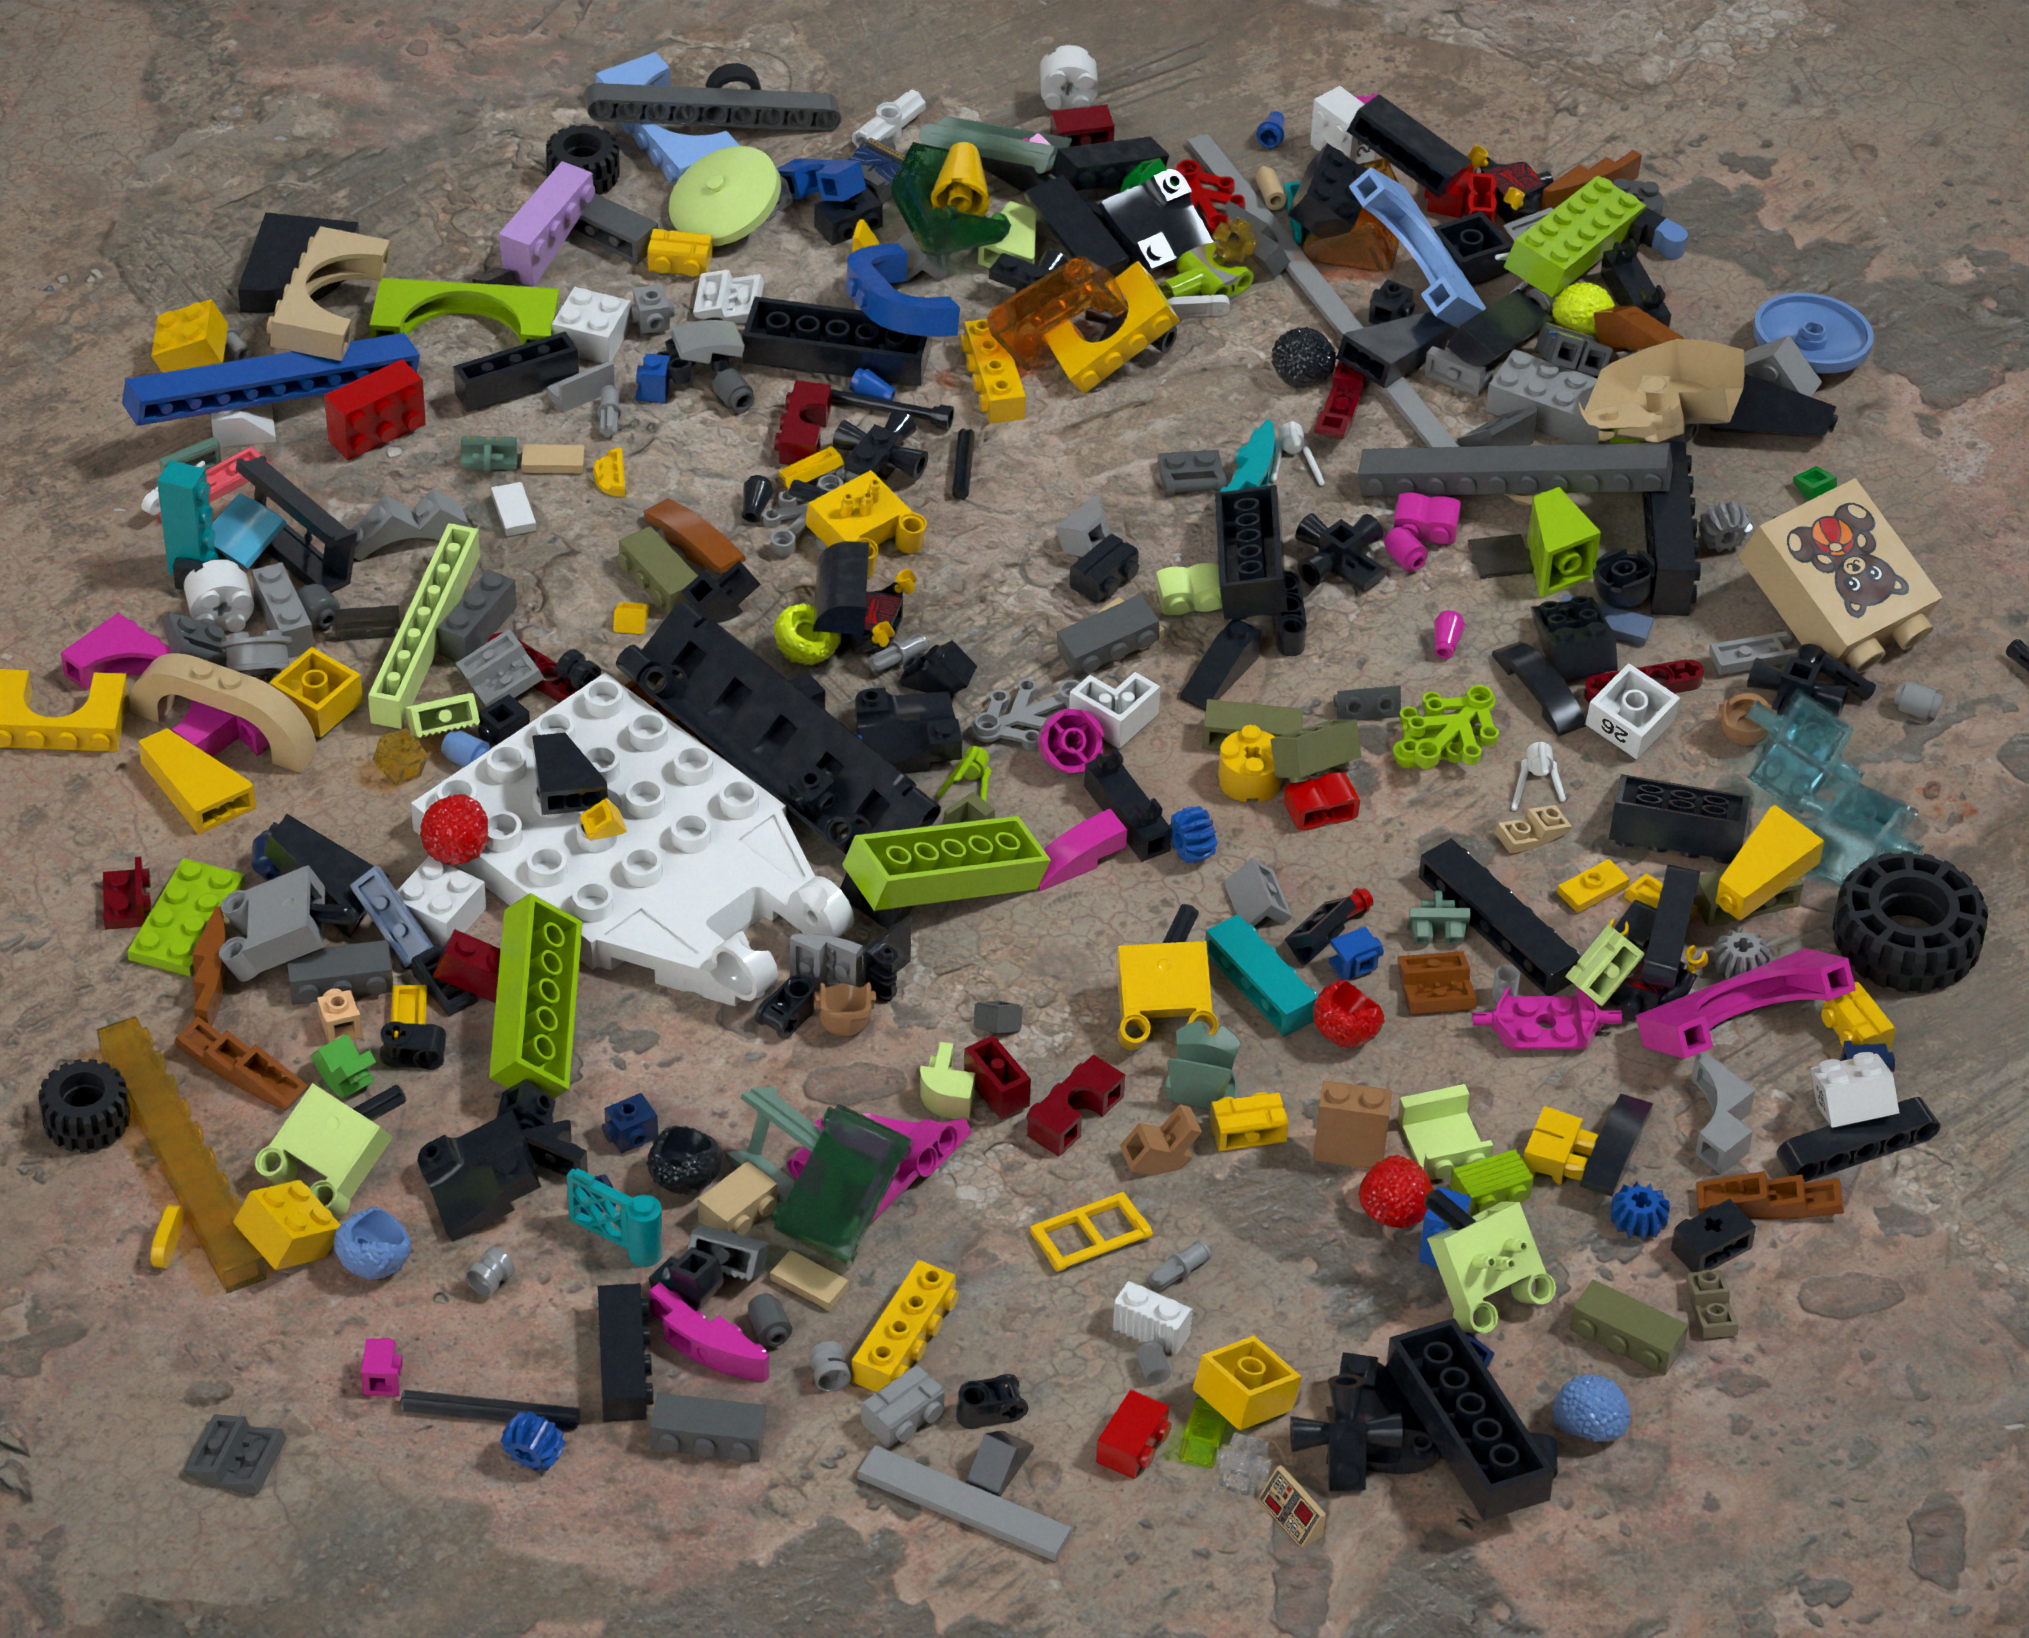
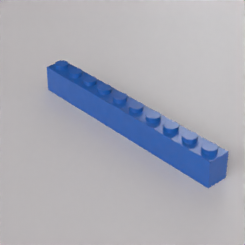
[122,333,420,426]

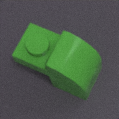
[310,1033,376,1098]

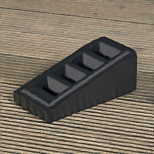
[412,944,478,1016]

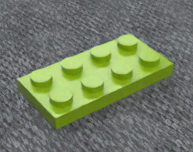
[127,858,245,977]

